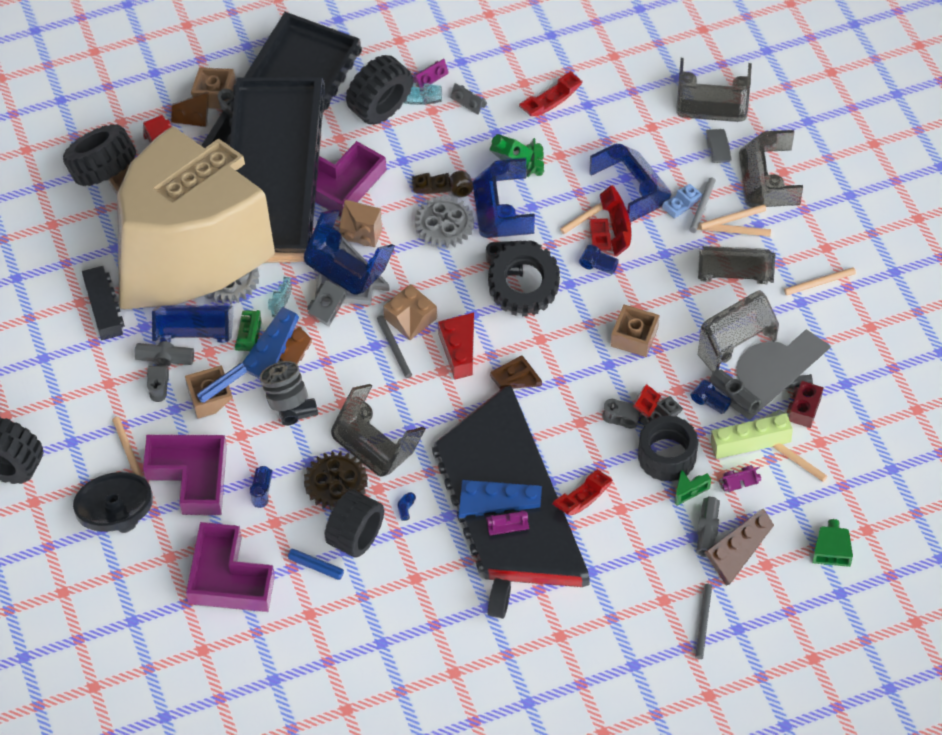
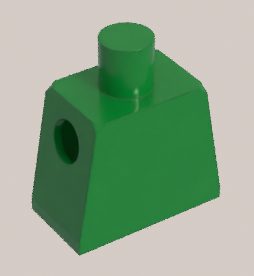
[490,134,534,168]
[812,519,853,567]

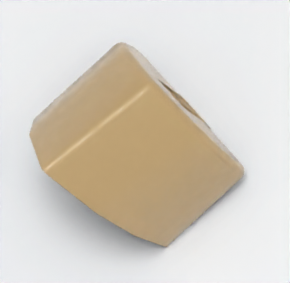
[117,126,275,309]

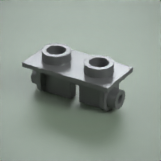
[450,83,487,115]

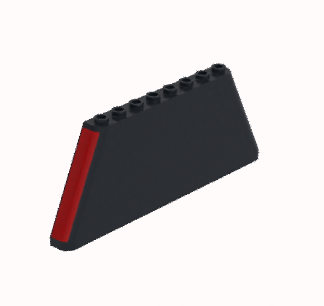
[432,385,590,588]

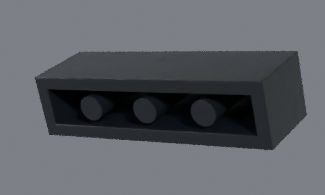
[82,266,125,341]

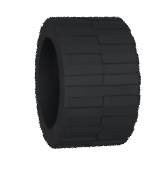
[638,415,699,482]
[324,490,384,558]

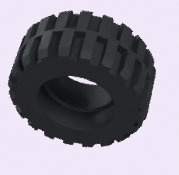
[346,55,413,125]
[63,124,136,186]
[488,241,560,317]
[0,416,44,484]

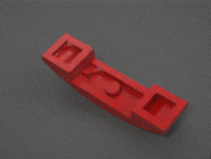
[519,71,583,117]
[599,185,632,256]
[553,469,613,515]

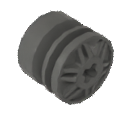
[260,361,308,411]

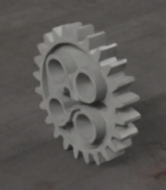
[415,196,474,249]
[208,267,260,304]

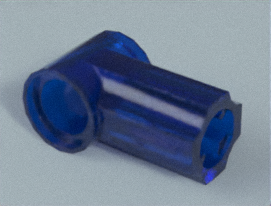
[579,245,619,274]
[690,379,732,414]
[250,466,273,508]

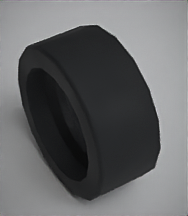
[488,578,511,619]

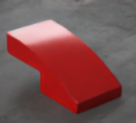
[589,218,612,252]
[633,384,661,418]

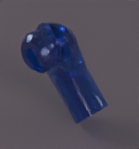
[397,492,416,521]

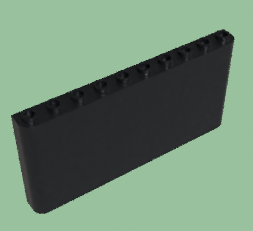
[201,12,362,148]
[228,77,325,253]

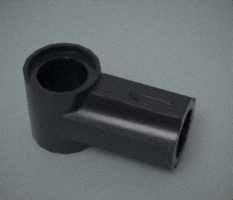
[279,398,318,426]

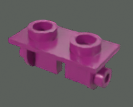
[413,58,449,90]
[718,465,762,493]
[486,510,529,535]

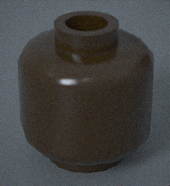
[448,171,474,198]

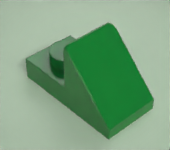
[675,471,711,506]

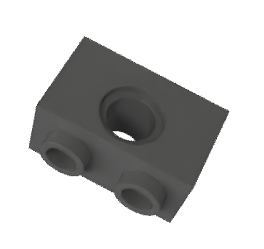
[307,280,348,327]

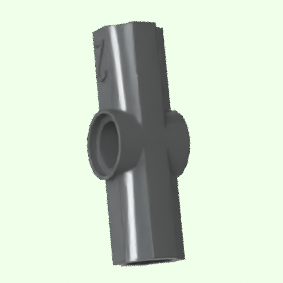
[135,341,195,366]
[709,369,762,414]
[696,496,720,557]

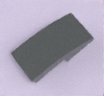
[706,129,732,163]
[639,396,683,425]

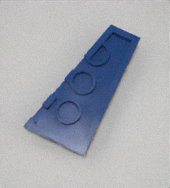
[242,307,299,379]
[459,480,542,518]

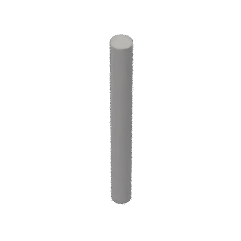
[689,177,716,233]

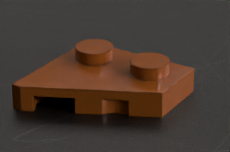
[279,327,312,365]

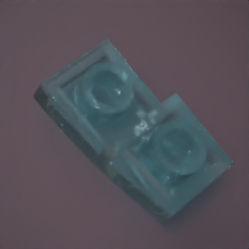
[404,84,442,105]
[268,277,292,318]

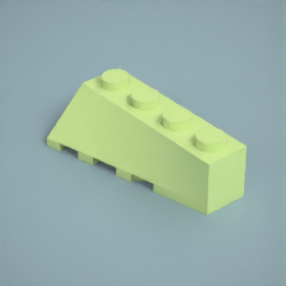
[711,410,793,459]

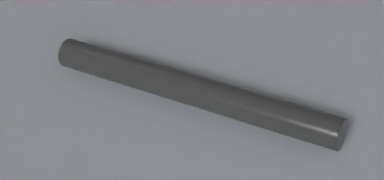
[377,315,412,378]
[695,584,712,660]

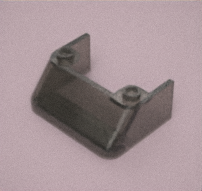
[676,58,752,122]
[738,130,803,207]
[697,246,776,284]
[697,290,779,373]
[331,384,426,477]

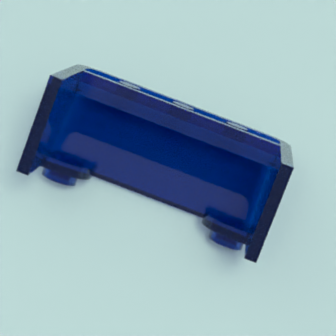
[589,143,672,223]
[473,158,535,238]
[304,209,395,295]
[152,305,234,343]

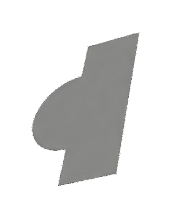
[725,329,832,420]

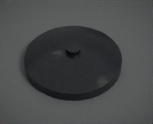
[73,472,153,532]

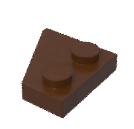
[171,92,209,127]
[490,355,542,389]

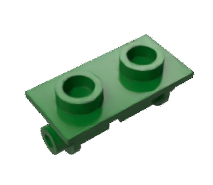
[525,138,544,177]

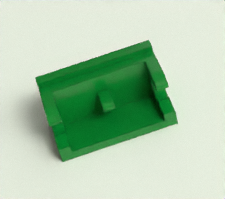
[235,310,262,352]

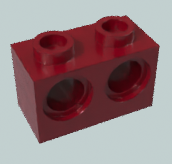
[787,381,824,428]

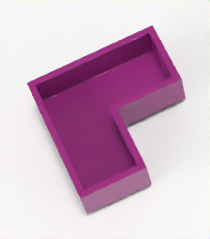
[315,141,387,217]
[143,435,227,515]
[186,522,275,612]

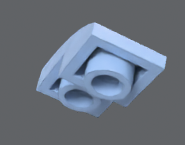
[662,184,703,219]

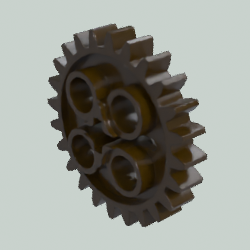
[304,451,368,511]

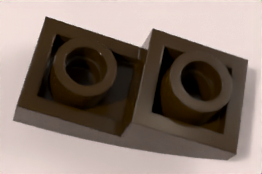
[412,173,451,194]

